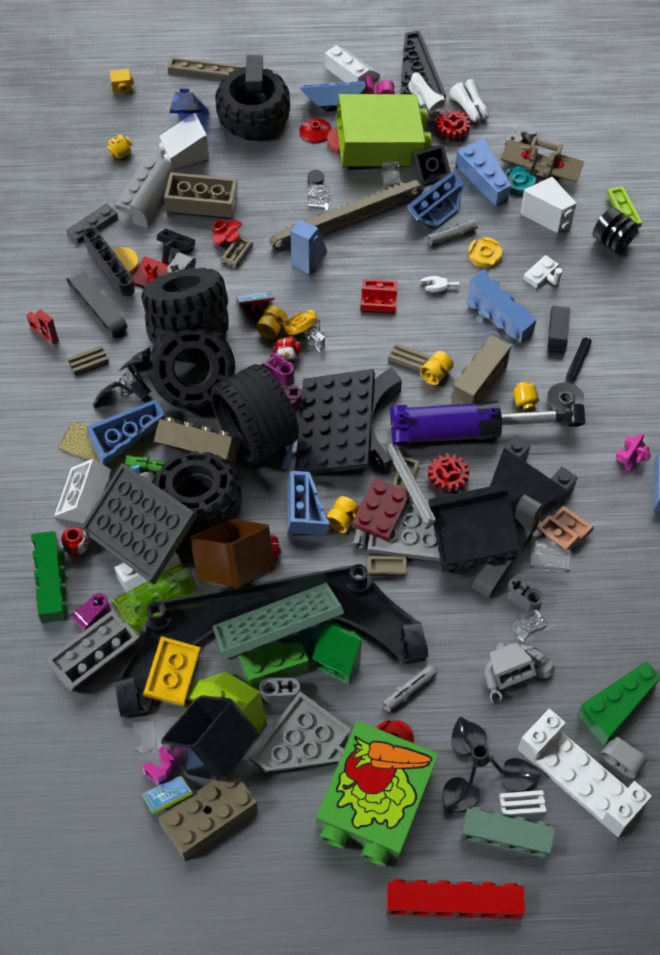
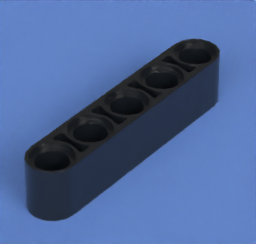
[83,227,135,297]

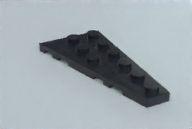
[401,30,446,104]

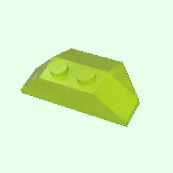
[186,672,267,736]

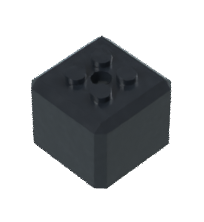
[161,695,258,781]

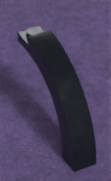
[370,367,402,473]

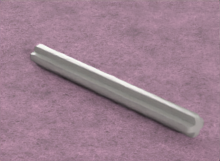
[386,443,436,526]

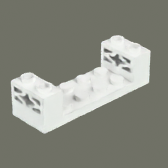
[518,708,652,837]

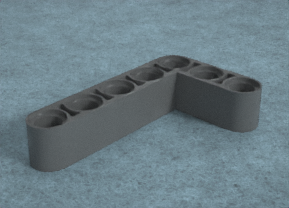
[472,494,543,598]

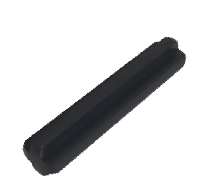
[566,337,592,382]

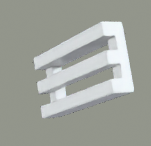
[499,790,546,817]

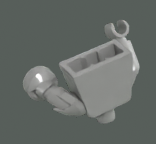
[484,642,555,705]

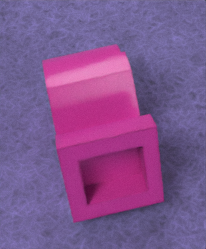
[364,76,395,94]
[142,746,179,786]

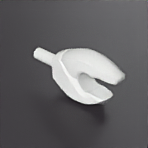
[420,276,459,294]

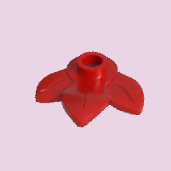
[212,220,242,245]

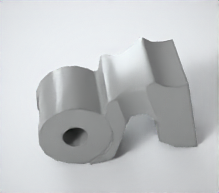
[505,123,537,146]

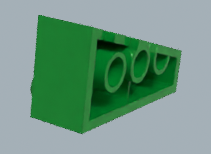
[31,531,69,624]
[578,661,660,747]

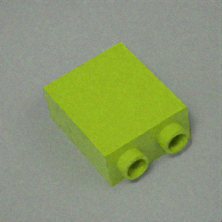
[336,94,432,166]

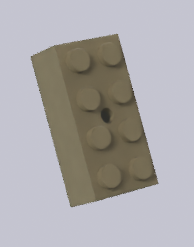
[164,172,238,218]
[450,335,511,405]
[154,417,241,463]
[158,770,258,861]

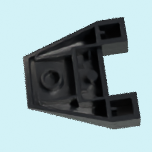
[490,435,578,518]

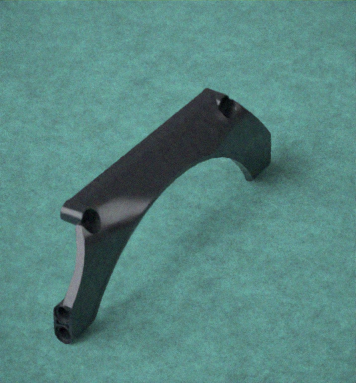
[115,564,428,717]

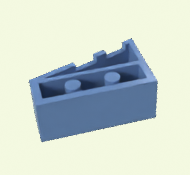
[287,471,330,536]

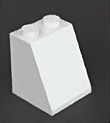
[158,113,209,169]
[520,177,576,233]

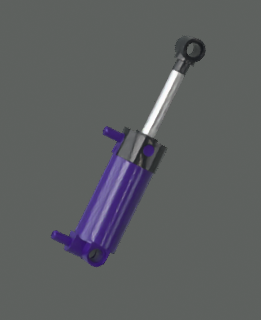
[390,401,586,446]

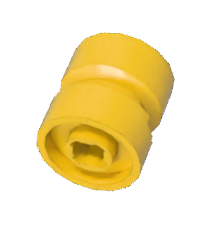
[256,305,287,339]
[420,351,454,385]
[326,496,359,533]

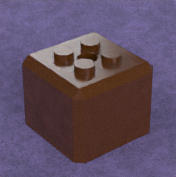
[190,519,276,590]

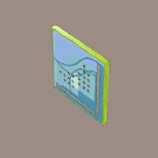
[142,774,193,815]

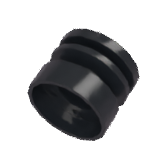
[592,207,639,254]

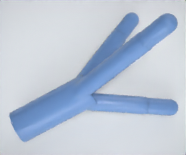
[280,443,297,470]

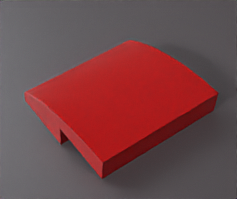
[360,279,398,313]

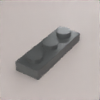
[66,203,118,243]

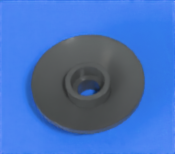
[547,382,584,411]

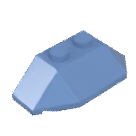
[300,81,366,109]
[407,170,464,228]

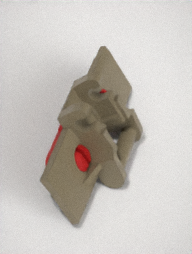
[501,136,585,182]

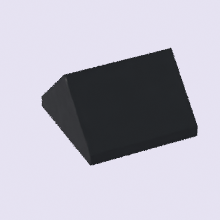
[411,143,451,185]

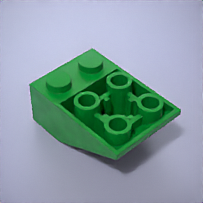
[312,621,362,684]

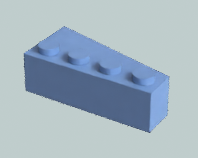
[455,137,511,206]
[467,269,537,343]
[87,399,165,466]

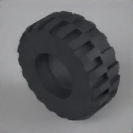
[141,268,229,330]

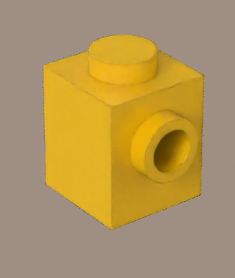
[110,69,134,94]

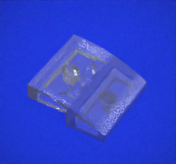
[529,536,571,573]

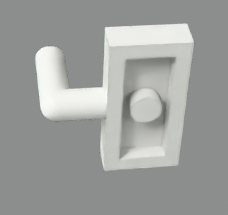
[523,255,562,288]

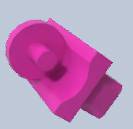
[616,433,651,471]

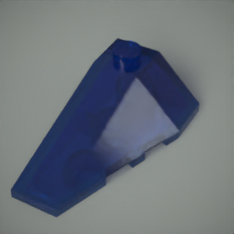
[170,89,210,114]

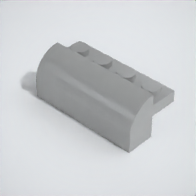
[115,158,176,228]
[46,610,139,691]

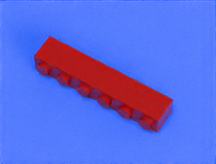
[386,879,525,920]

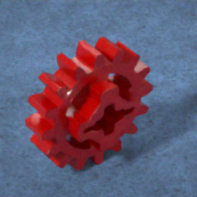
[435,109,471,140]
[428,453,470,493]

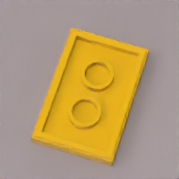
[143,636,201,707]

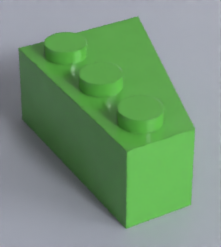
[238,643,309,688]

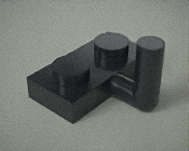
[156,228,196,263]

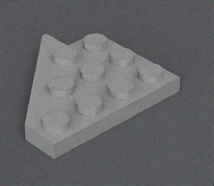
[367,498,441,562]
[249,691,351,773]

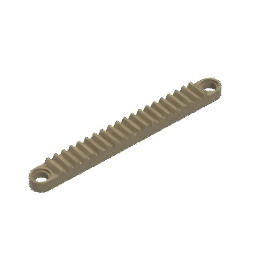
[269,180,424,251]

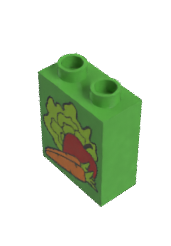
[316,721,438,866]

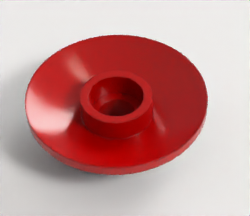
[299,118,332,143]

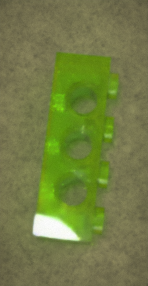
[111,563,198,625]

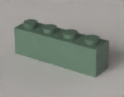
[461,807,555,860]

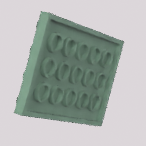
[212,582,344,660]

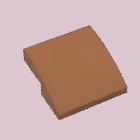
[537,506,594,551]

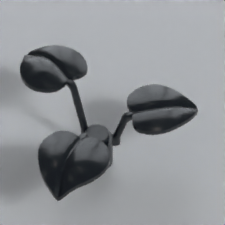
[93,347,151,408]
[443,717,541,812]

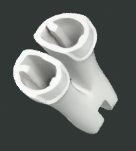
[408,72,446,121]
[449,79,489,123]

